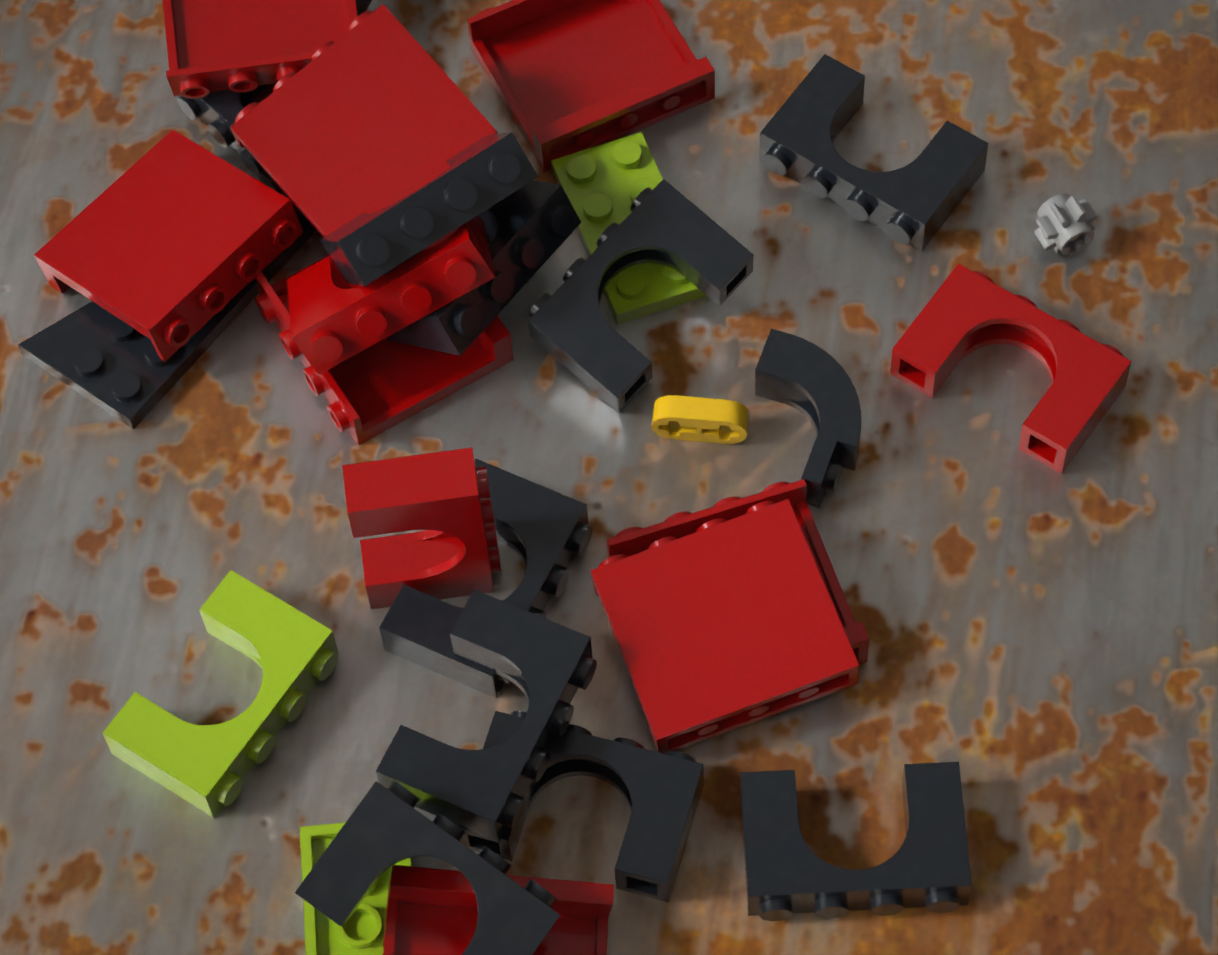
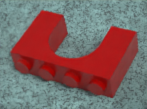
[287,215,495,375]
[890,263,1131,474]
[342,447,502,609]

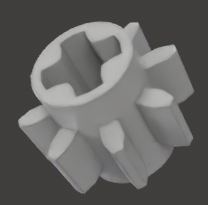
[1034,193,1098,255]

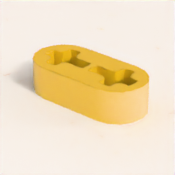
[651,395,750,444]

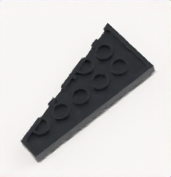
[18,192,317,430]

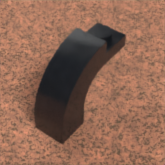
[755,329,862,508]

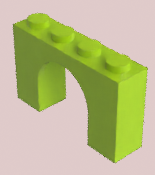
[103,570,339,818]

